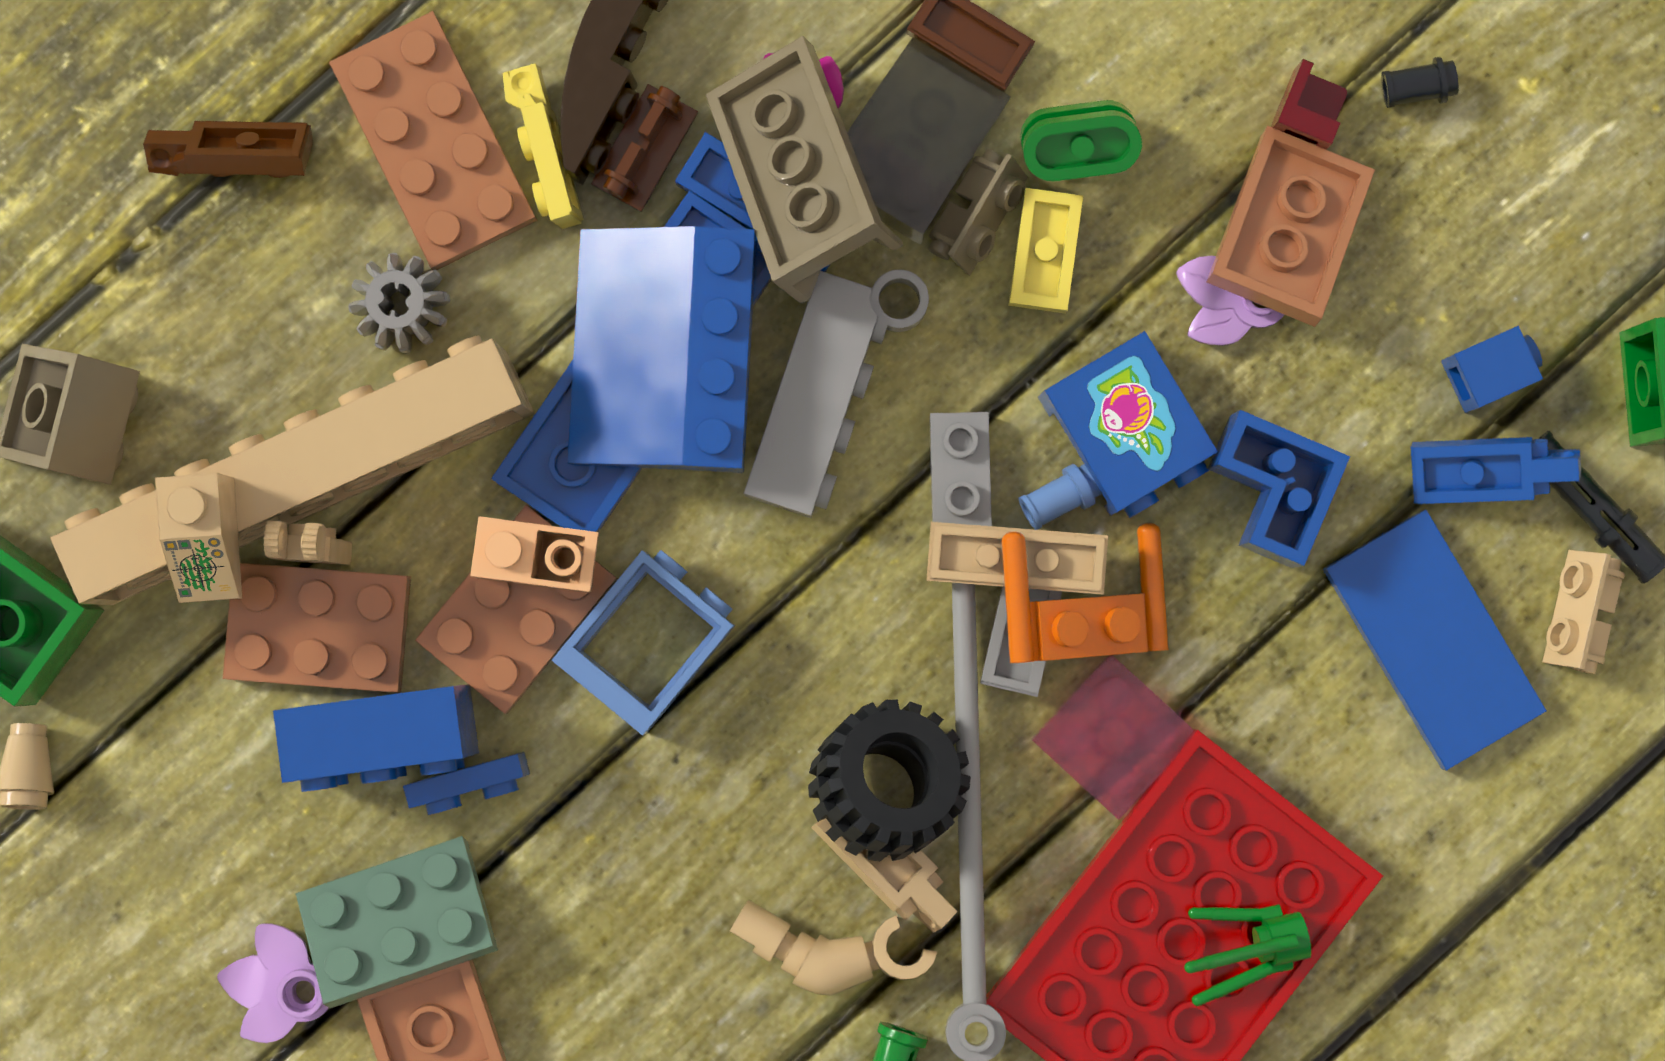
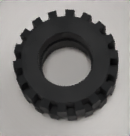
[808,699,971,862]

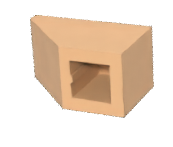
[470,516,599,592]

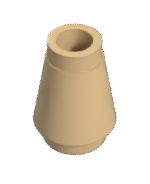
[0,723,54,810]

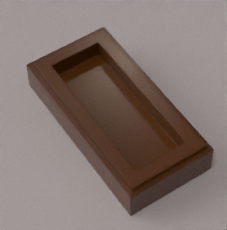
[906,0,1035,94]

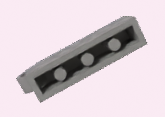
[744,270,929,519]

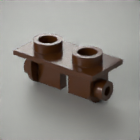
[591,84,699,212]

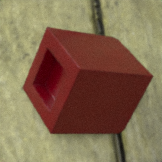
[1271,59,1347,150]

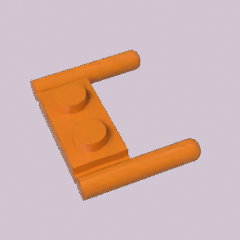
[1002,523,1169,663]

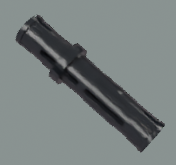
[1538,431,1665,584]

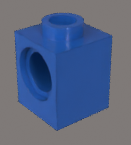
[1441,325,1543,413]

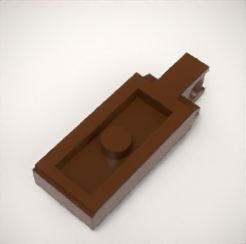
[143,121,313,178]

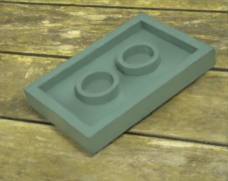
[296,836,498,1008]

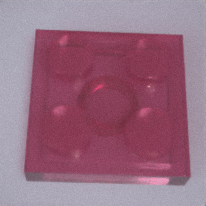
[1031,655,1195,820]

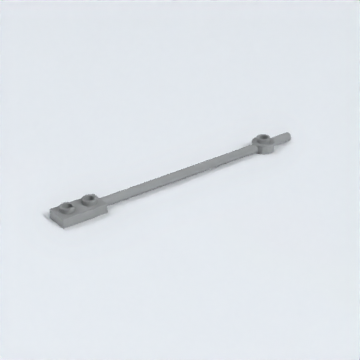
[929,412,1006,1061]

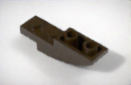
[561,0,668,185]

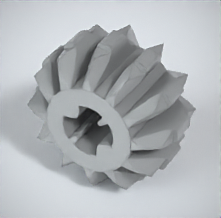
[349,253,450,353]

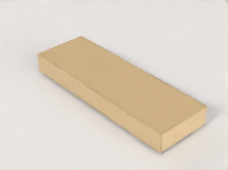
[926,522,1108,594]

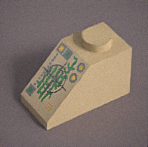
[155,473,242,603]

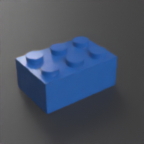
[273,684,479,792]

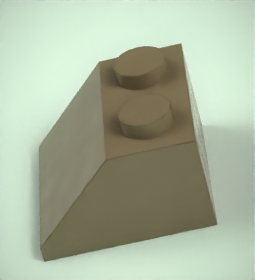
[0,344,140,485]

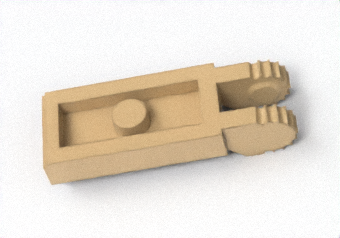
[263,521,352,565]

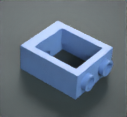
[552,550,735,736]

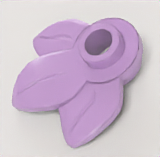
[1176,238,1284,346]
[217,923,329,1043]

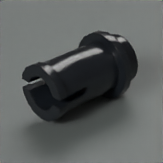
[1381,57,1459,108]

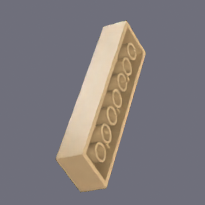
[50,335,535,605]

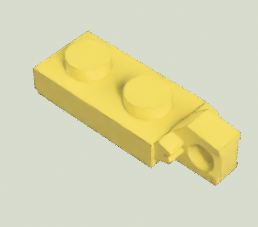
[502,64,584,229]

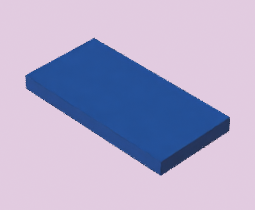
[1323,510,1547,771]

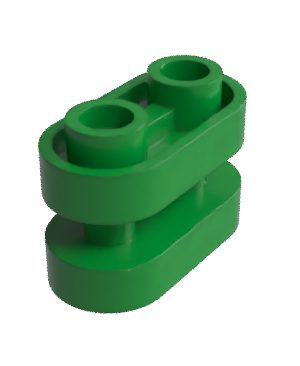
[1020,100,1142,181]

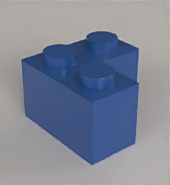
[1208,410,1350,568]

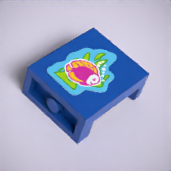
[1038,331,1218,518]

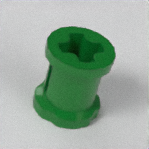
[872,1021,928,1061]

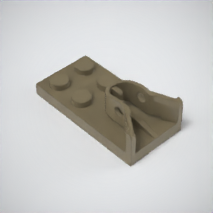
[706,36,903,303]

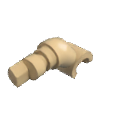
[730,900,937,996]

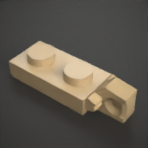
[811,818,958,933]

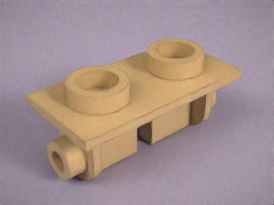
[1542,550,1625,674]

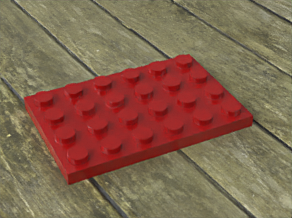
[986,729,1383,1061]

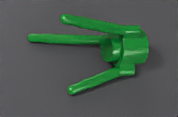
[1184,904,1311,1006]

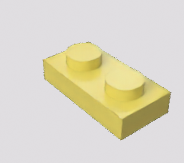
[1008,188,1083,314]

